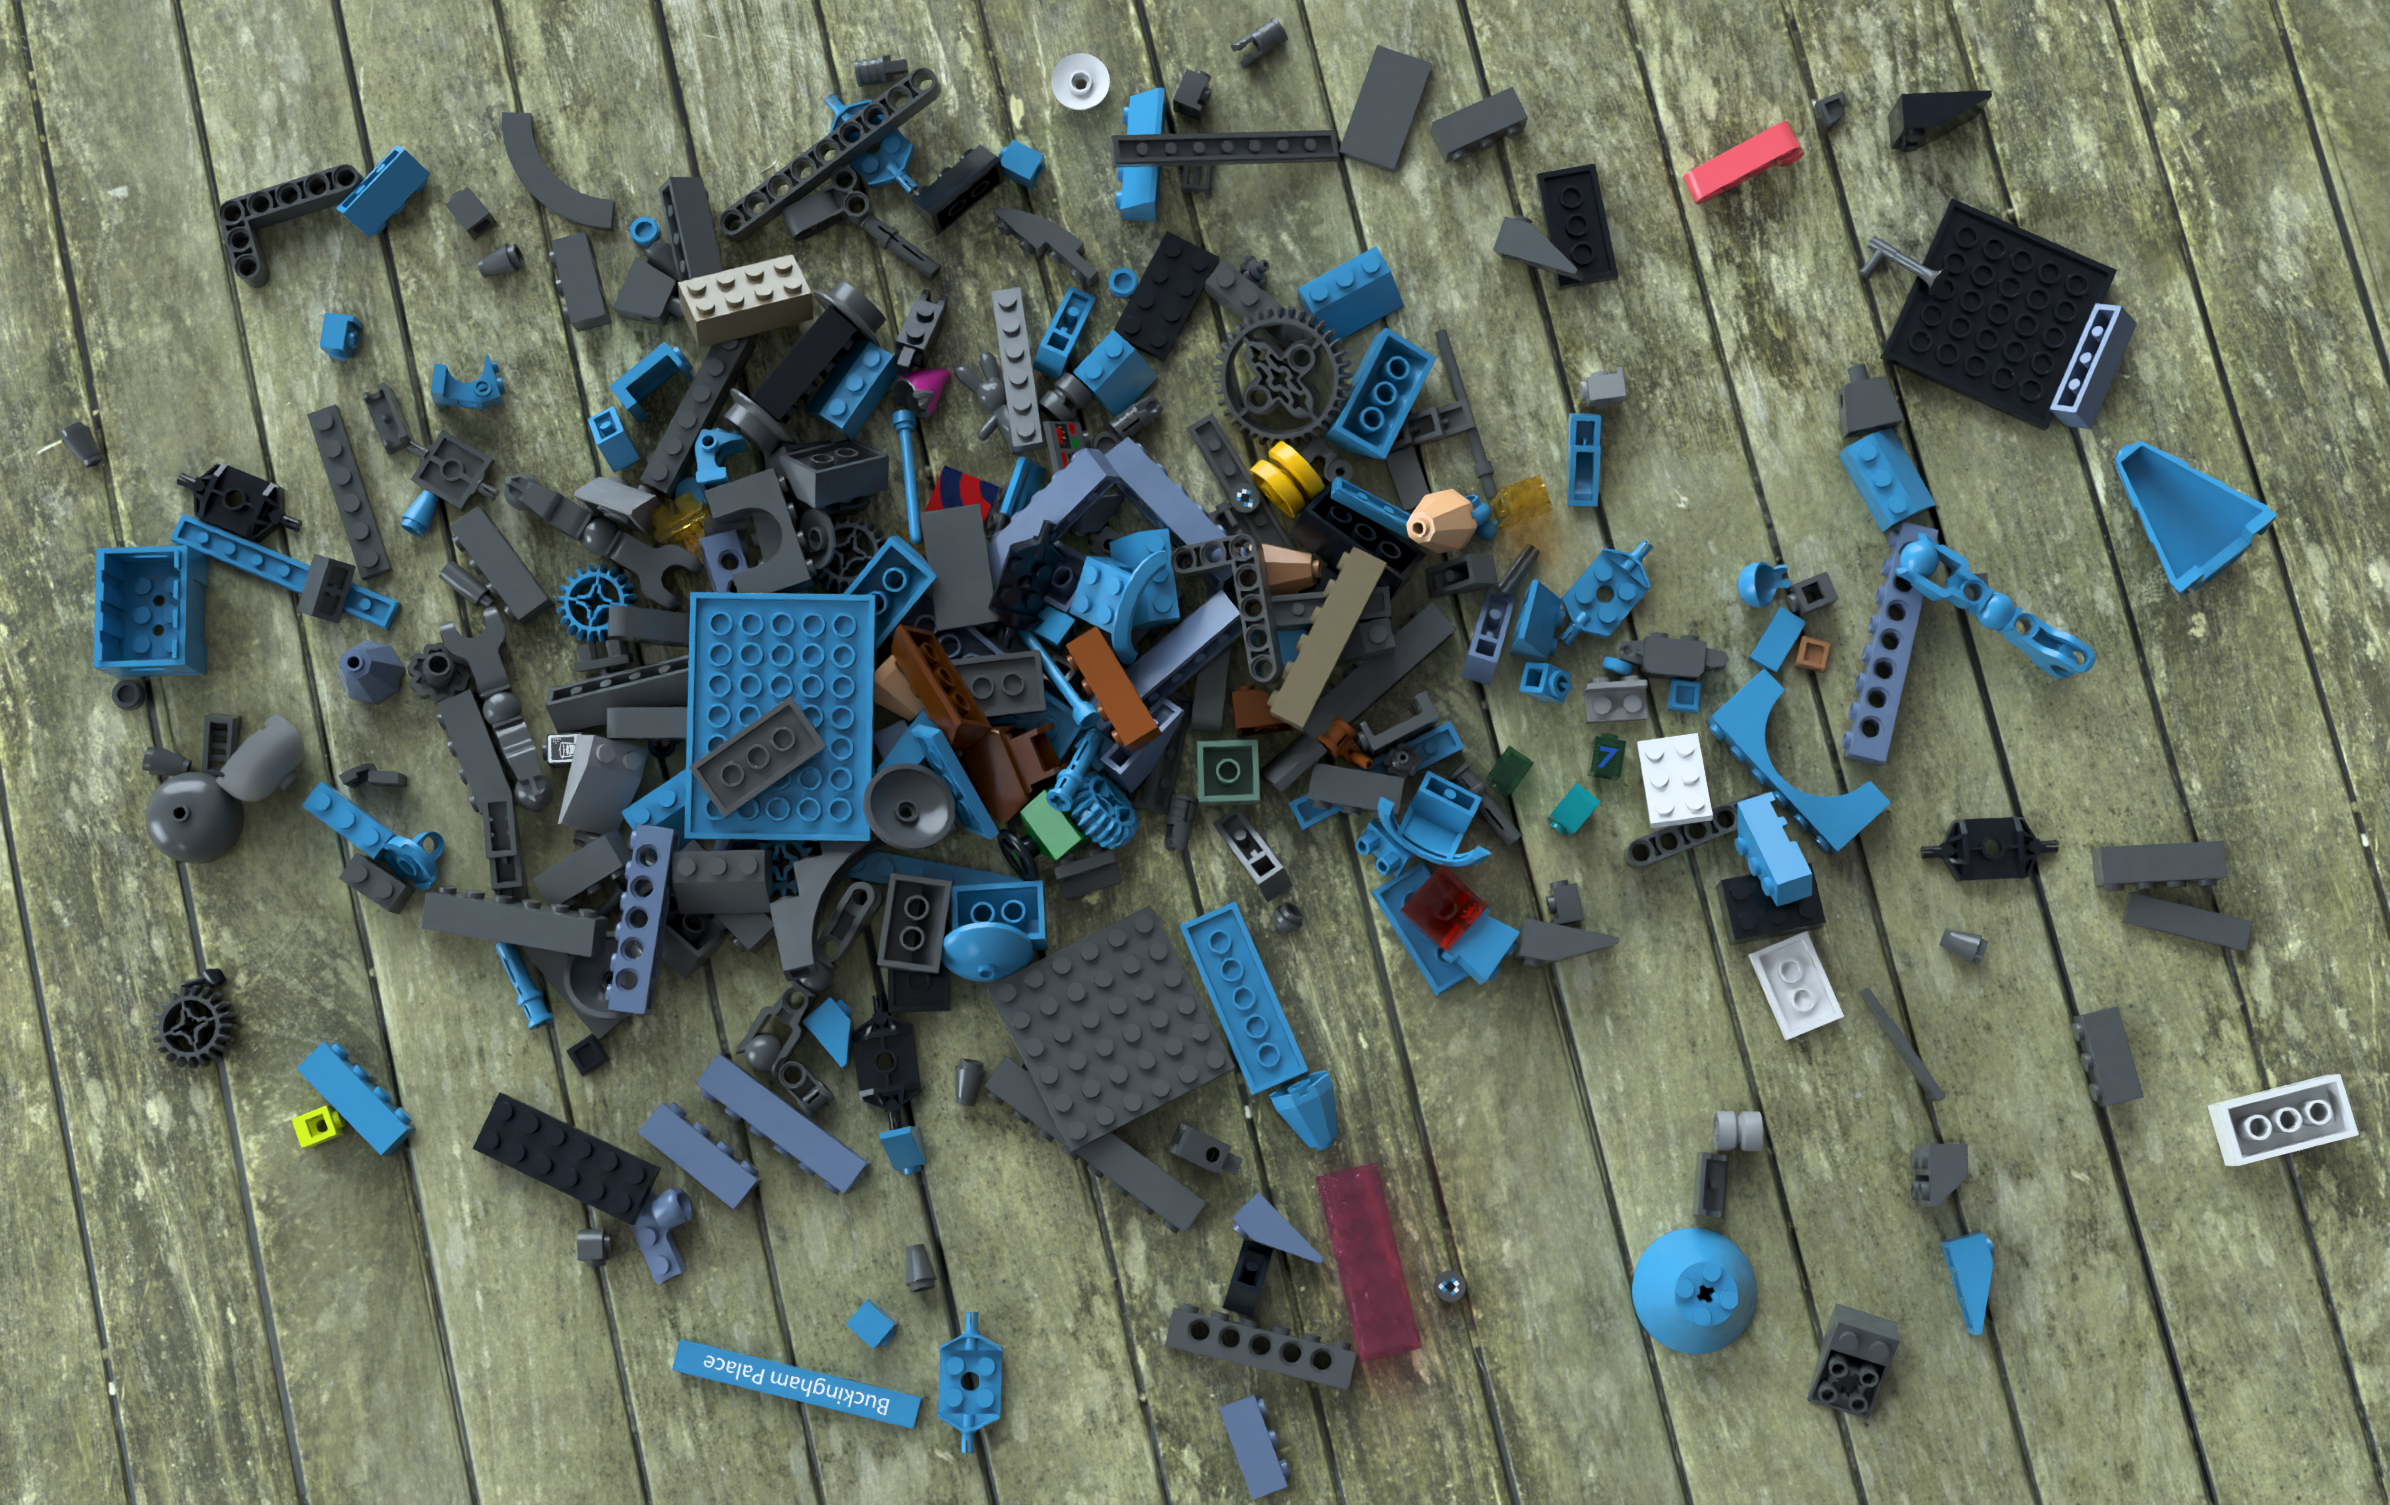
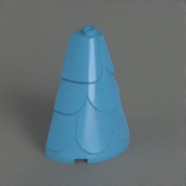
[2114,440,2277,596]

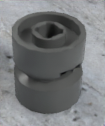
[1038,372,1094,422]

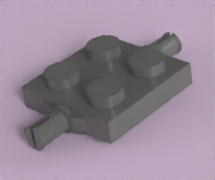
[406,430,499,512]

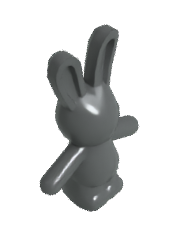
[954,352,1041,455]

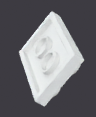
[1637,733,1713,828]
[1748,931,1844,1040]

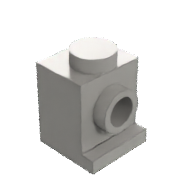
[1579,367,1626,408]

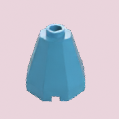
[1269,1070,1338,1150]

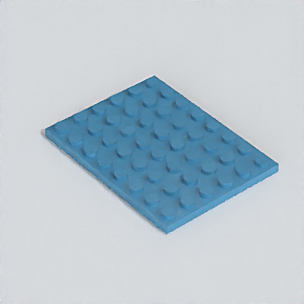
[684,592,876,841]

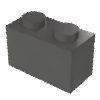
[339,853,416,914]

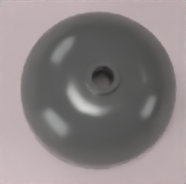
[145,772,244,864]

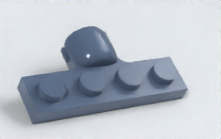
[630,1187,693,1285]

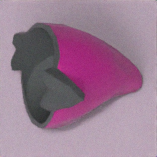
[890,368,951,420]

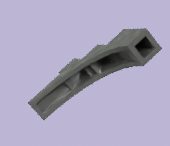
[769,812,909,982]

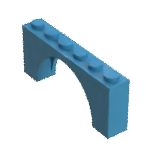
[1706,668,1891,855]

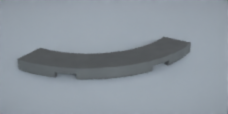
[502,112,615,231]

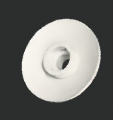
[1051,53,1110,111]

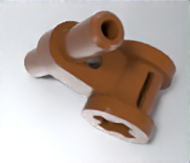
[1316,716,1374,770]

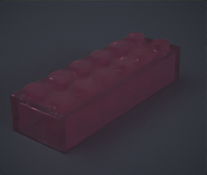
[1315,1162,1422,1363]

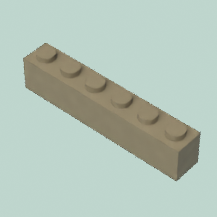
[1267,546,1387,731]

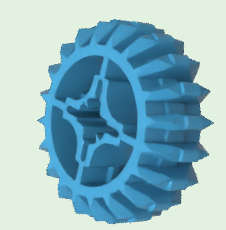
[556,564,638,645]
[1069,771,1140,850]

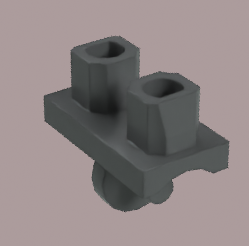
[574,639,634,678]

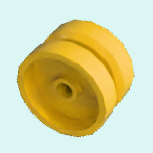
[1249,441,1325,518]

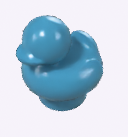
[1465,494,1498,540]

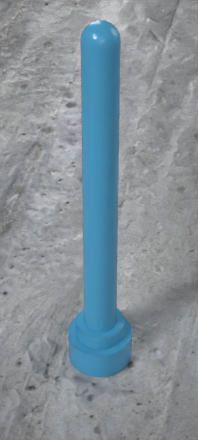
[892,410,922,546]
[1018,629,1100,730]

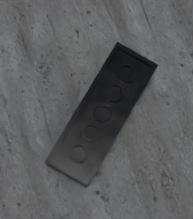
[472,1092,661,1225]

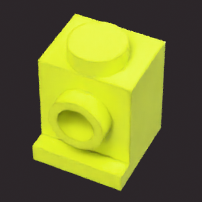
[291,1105,346,1148]

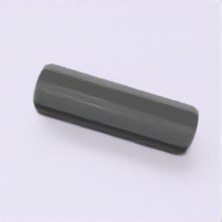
[1495,544,1540,597]

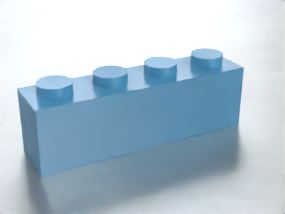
[296,1042,416,1156]

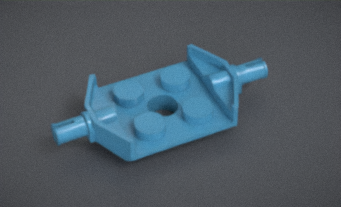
[824,94,919,195]
[1558,540,1653,647]
[937,1312,1003,1453]

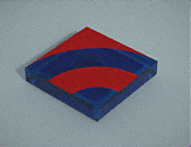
[925,465,1000,527]

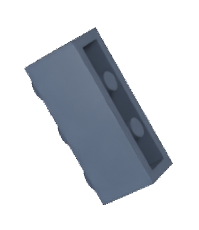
[1219,1393,1291,1500]

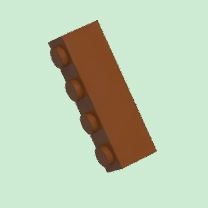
[1066,626,1162,753]

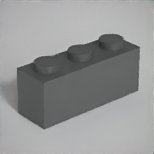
[1430,87,1528,163]
[549,232,612,332]
[1307,763,1405,820]
[532,830,632,908]
[2072,1006,2144,1107]

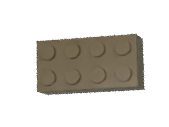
[678,254,814,348]

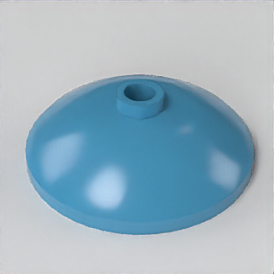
[941,922,1033,982]

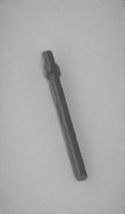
[1435,329,1499,500]

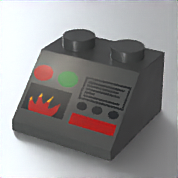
[1043,421,1091,474]

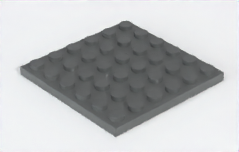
[986,905,1236,1153]

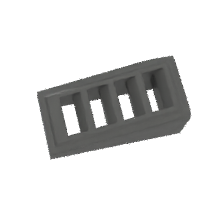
[201,713,241,777]

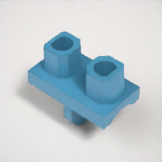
[1355,819,1413,878]

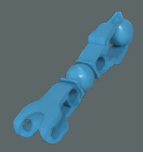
[1894,533,2095,679]

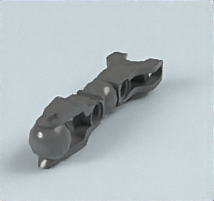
[504,473,704,612]
[439,606,554,813]
[736,882,884,1078]

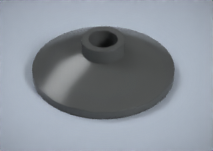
[797,509,836,569]

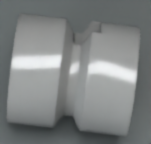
[1713,1111,1763,1152]

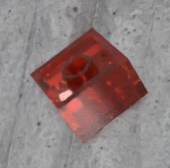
[1398,864,1488,952]

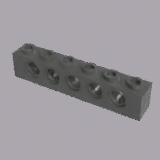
[1165,1303,1357,1390]

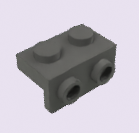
[1053,847,1122,900]

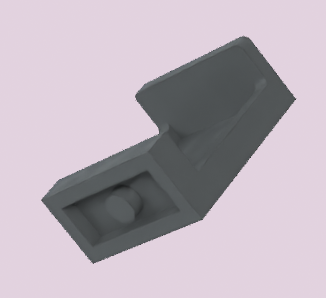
[1355,690,1440,759]

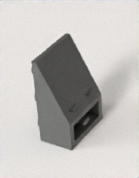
[1807,1303,1900,1419]

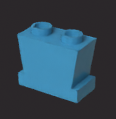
[1440,903,1520,985]

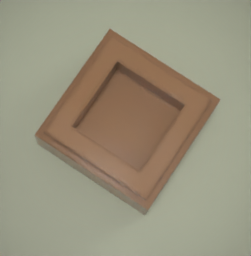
[1794,636,1832,673]

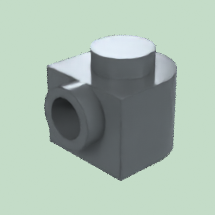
[577,1228,613,1267]

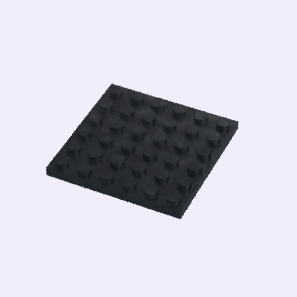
[1880,198,2117,431]

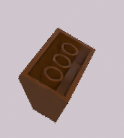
[890,624,993,751]

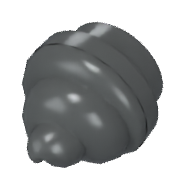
[1273,902,1304,934]

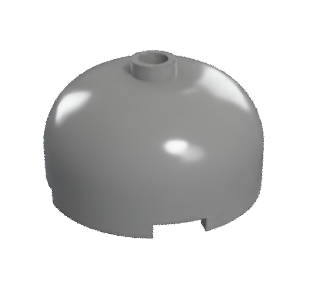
[215,713,304,802]

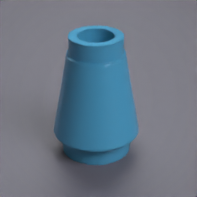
[401,490,439,537]

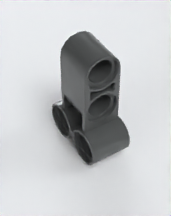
[781,166,874,241]

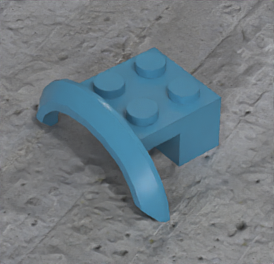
[1069,550,1168,665]
[1377,770,1491,868]

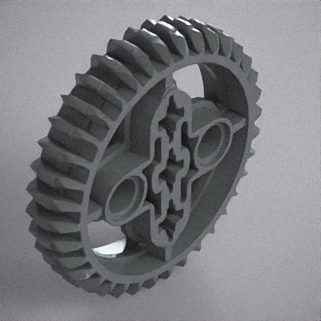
[1213,306,1353,448]

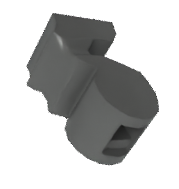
[1301,437,1353,486]

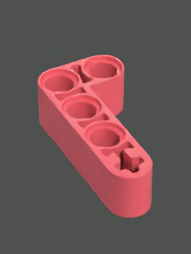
[1683,121,1804,205]

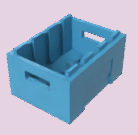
[93,545,209,678]

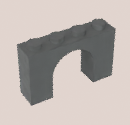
[704,467,817,594]

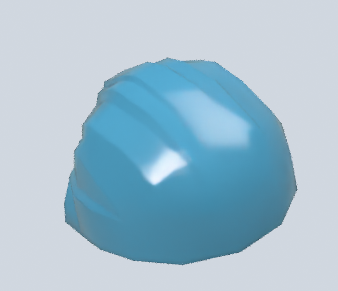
[1736,562,1793,608]

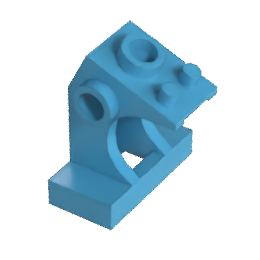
[431,355,505,410]
[695,428,749,508]

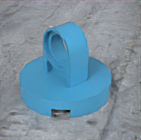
[383,831,445,890]

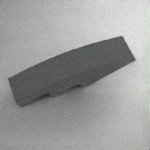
[1354,399,1477,462]
[481,794,528,903]

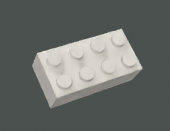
[2207,1074,2359,1166]

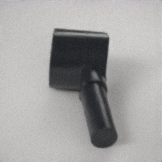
[181,968,227,988]

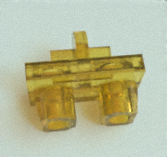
[651,491,708,545]

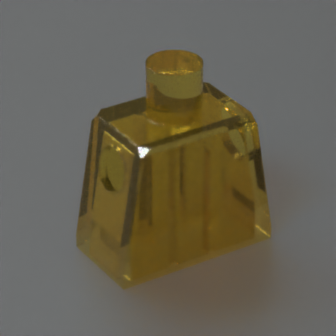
[1489,475,1553,529]

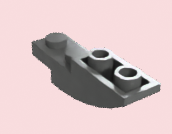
[994,208,1099,288]

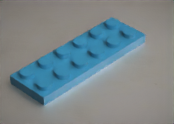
[1179,901,1309,1095]

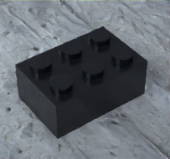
[1716,863,1826,946]

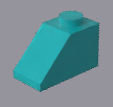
[1547,783,1601,837]

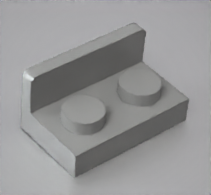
[1583,675,1648,724]

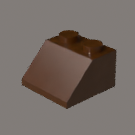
[1232,685,1296,738]

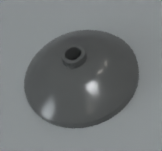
[863,763,955,851]
[564,932,643,1020]

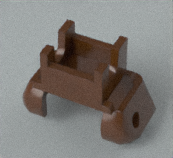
[963,722,1070,822]

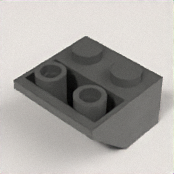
[1910,1143,1968,1207]

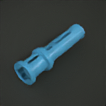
[1046,729,1105,812]
[495,942,555,1030]

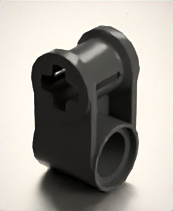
[779,1061,835,1118]

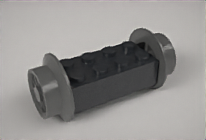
[723,280,886,456]

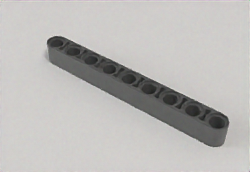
[719,67,941,242]

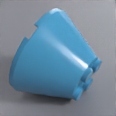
[1632,1228,1757,1354]

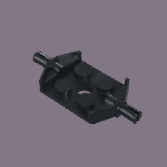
[177,462,302,543]
[988,519,1066,649]
[1921,817,2058,882]
[851,994,923,1131]

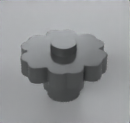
[407,643,471,704]

